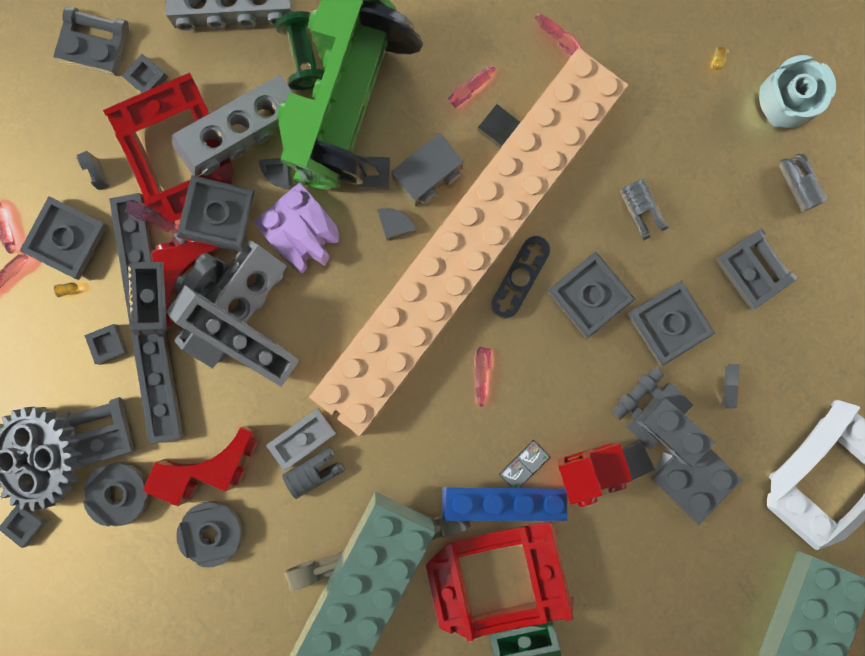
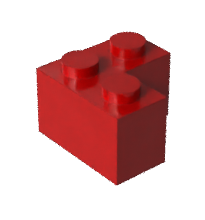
[558,441,632,507]

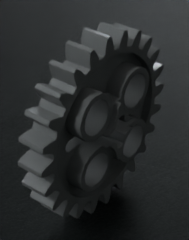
[0,406,81,511]

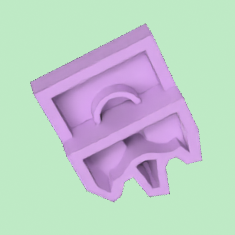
[253,182,339,274]

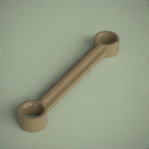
[284,515,471,591]

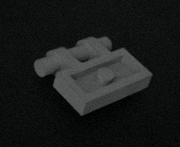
[611,367,693,449]

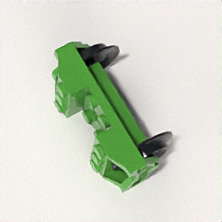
[277,0,423,190]

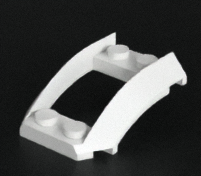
[767,400,865,550]

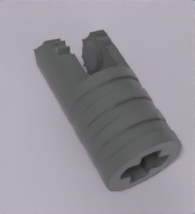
[779,153,829,213]
[619,178,669,241]
[282,447,345,499]

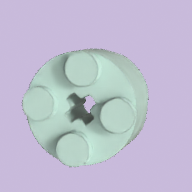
[759,55,836,128]

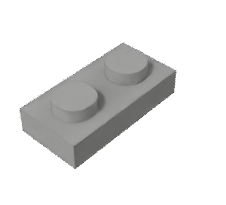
[266,408,337,471]

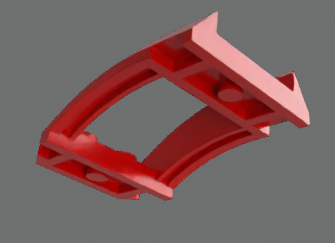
[103,72,233,222]
[425,522,574,641]

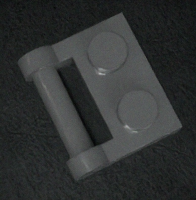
[53,6,129,76]
[715,228,798,310]
[57,397,135,467]

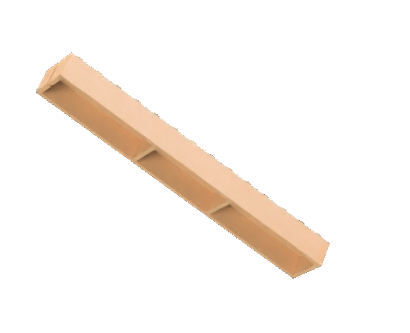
[309,48,628,436]

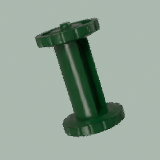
[275,11,325,91]

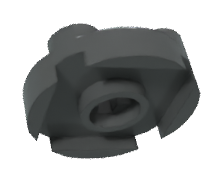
[173,253,228,297]
[83,462,151,527]
[176,501,243,567]

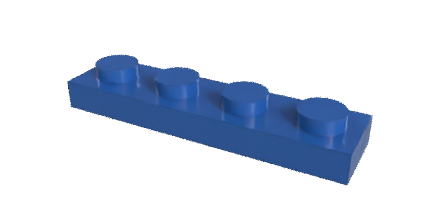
[442,487,567,521]

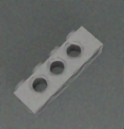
[165,0,294,31]
[172,75,294,176]
[174,239,287,369]
[166,285,300,387]

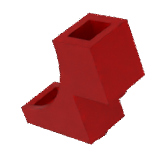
[128,240,218,338]
[142,426,259,507]

